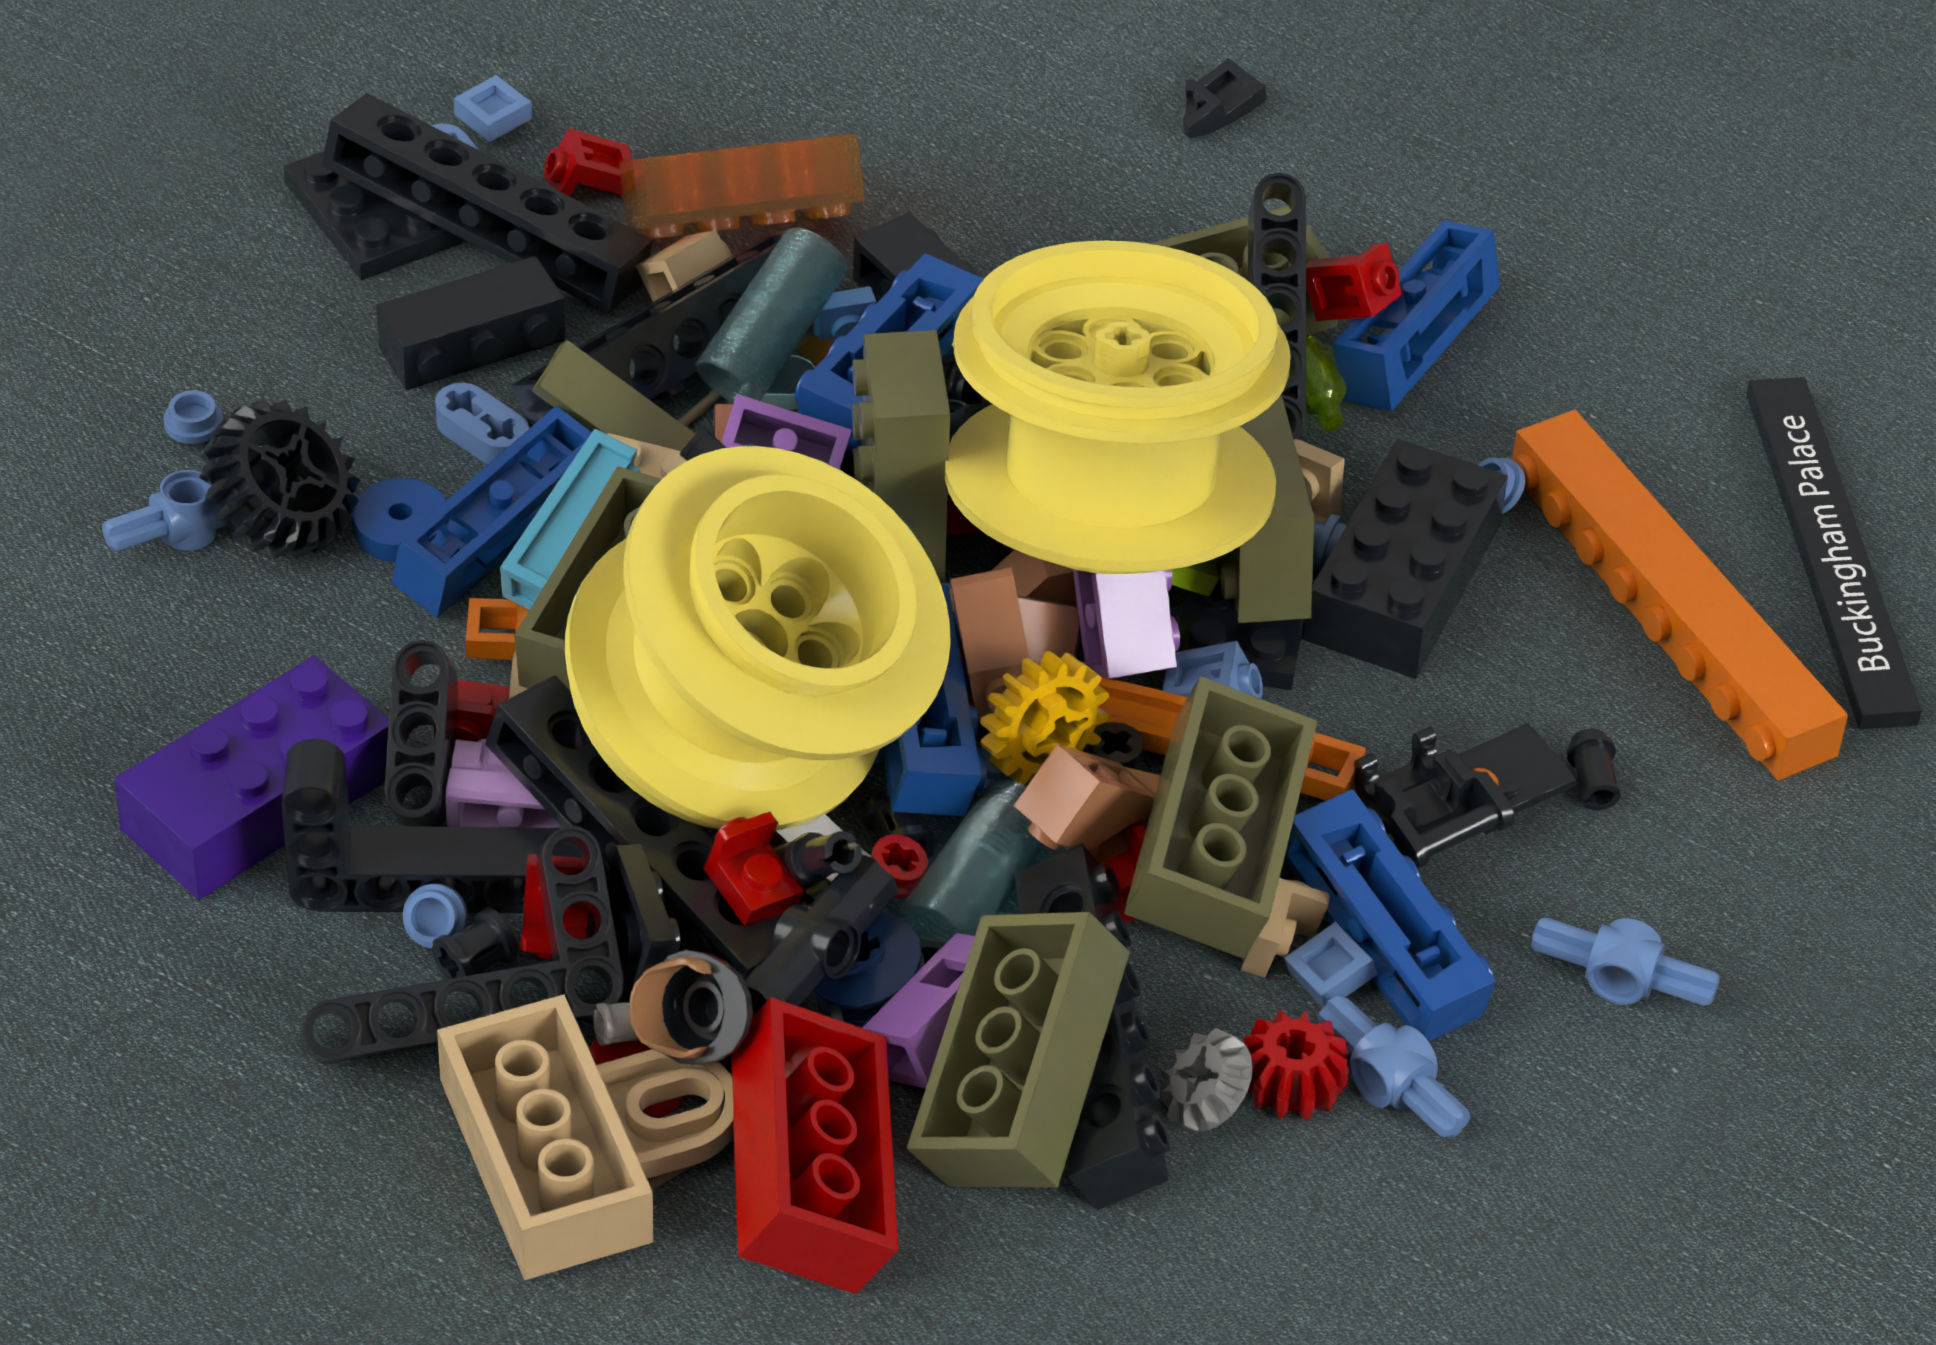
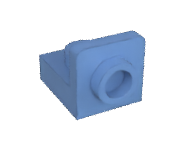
[1162,641,1263,699]

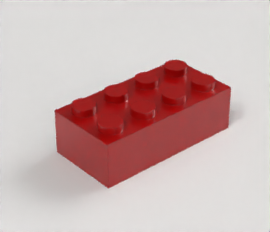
[731,997,898,1294]

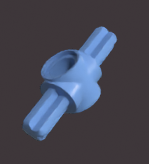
[102,470,227,552]
[1531,918,1719,1006]
[1318,996,1470,1139]

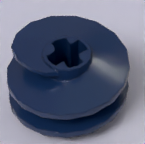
[813,910,925,1026]

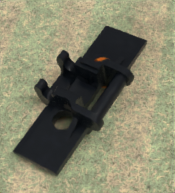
[1316,723,1576,896]

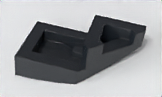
[1183,58,1267,138]

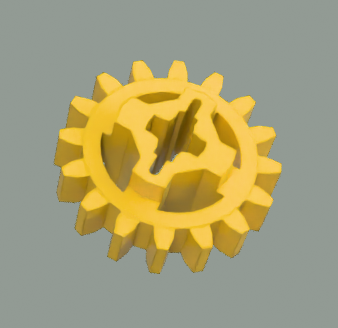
[980,651,1109,786]

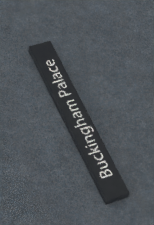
[1746,377,1922,729]

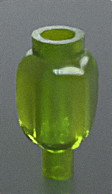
[1288,335,1347,431]

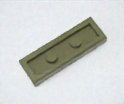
[532,340,696,451]

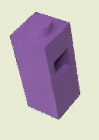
[863,933,975,1089]

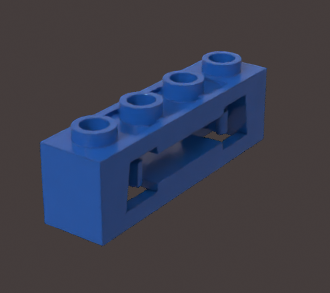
[1333,220,1500,411]
[795,253,984,453]
[391,405,592,618]
[882,585,987,816]
[1284,789,1496,1042]

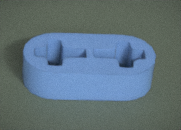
[435,383,529,465]

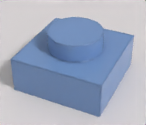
[454,75,532,142]
[814,286,876,339]
[1284,922,1378,1007]

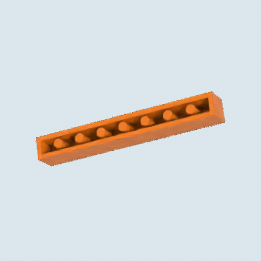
[1511,409,1848,781]

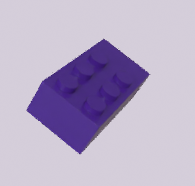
[114,655,389,900]

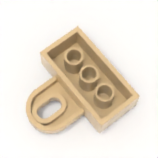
[437,995,734,1280]

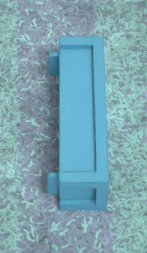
[500,429,641,610]

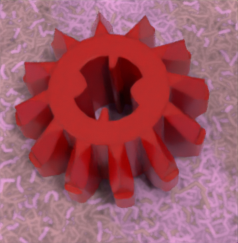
[1243,1009,1349,1121]

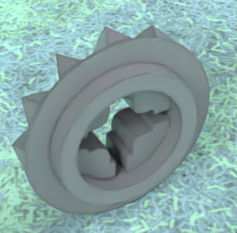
[1159,1028,1252,1132]

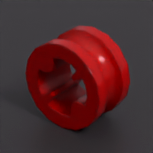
[871,834,928,899]

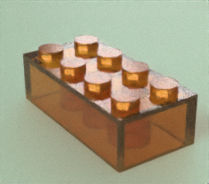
[619,133,865,238]

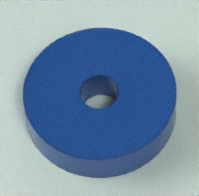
[352,478,449,562]

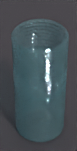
[696,228,848,402]
[898,780,1045,943]

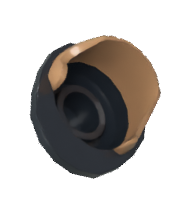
[629,950,753,1065]

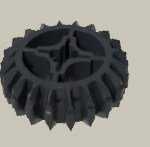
[199,399,360,559]

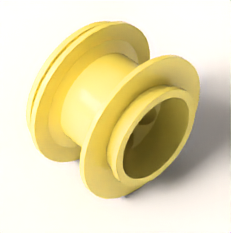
[945,240,1291,575]
[565,446,951,831]

